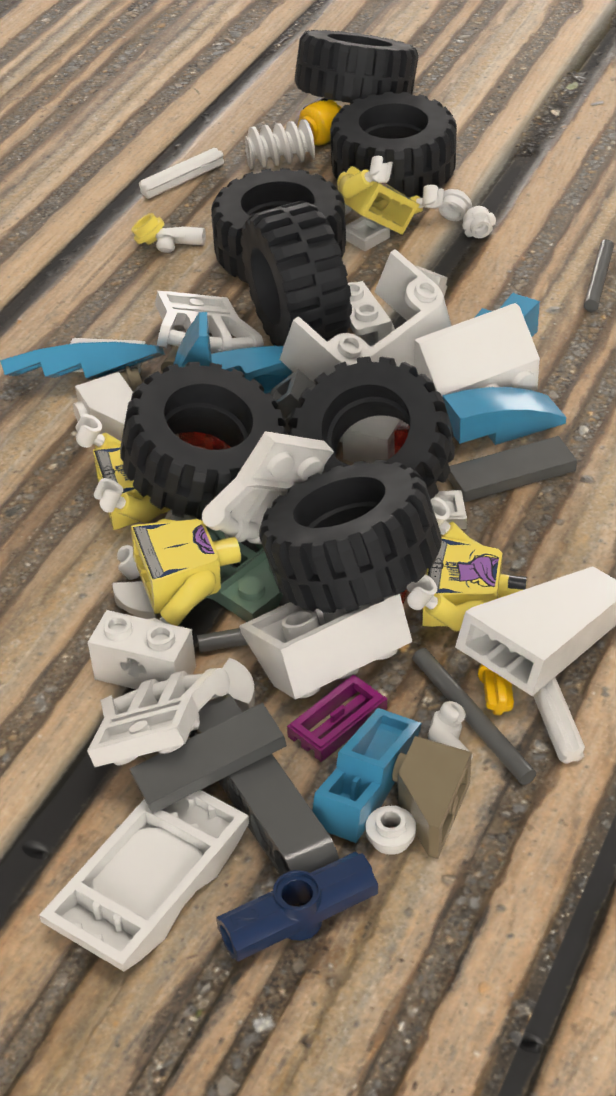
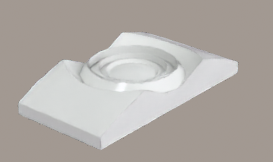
[39,790,249,972]

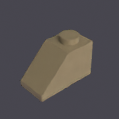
[392,736,472,859]

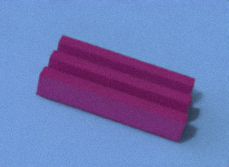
[287,674,387,762]

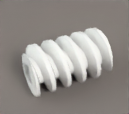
[245,119,315,170]

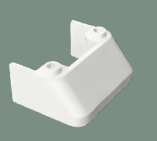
[279,249,452,383]

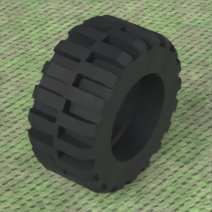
[294,30,419,103]
[330,92,457,198]
[211,168,346,283]
[241,201,352,346]
[288,356,455,500]
[120,362,287,520]
[259,460,442,613]

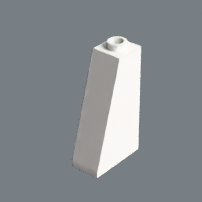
[455,566,616,696]

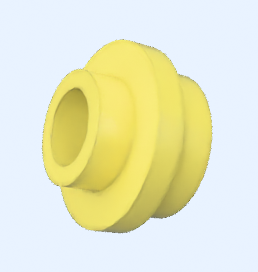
[131,213,164,245]

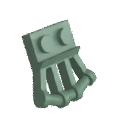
[206,526,283,622]

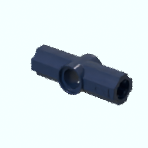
[216,851,378,962]

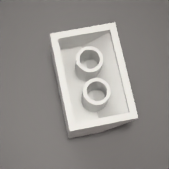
[414,303,540,398]
[239,594,412,700]

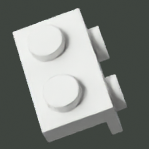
[348,281,395,347]

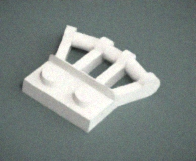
[155,291,264,353]
[202,431,334,544]
[87,668,230,767]

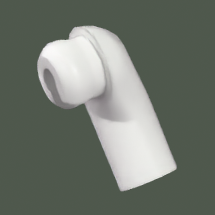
[156,226,206,253]
[428,701,473,760]

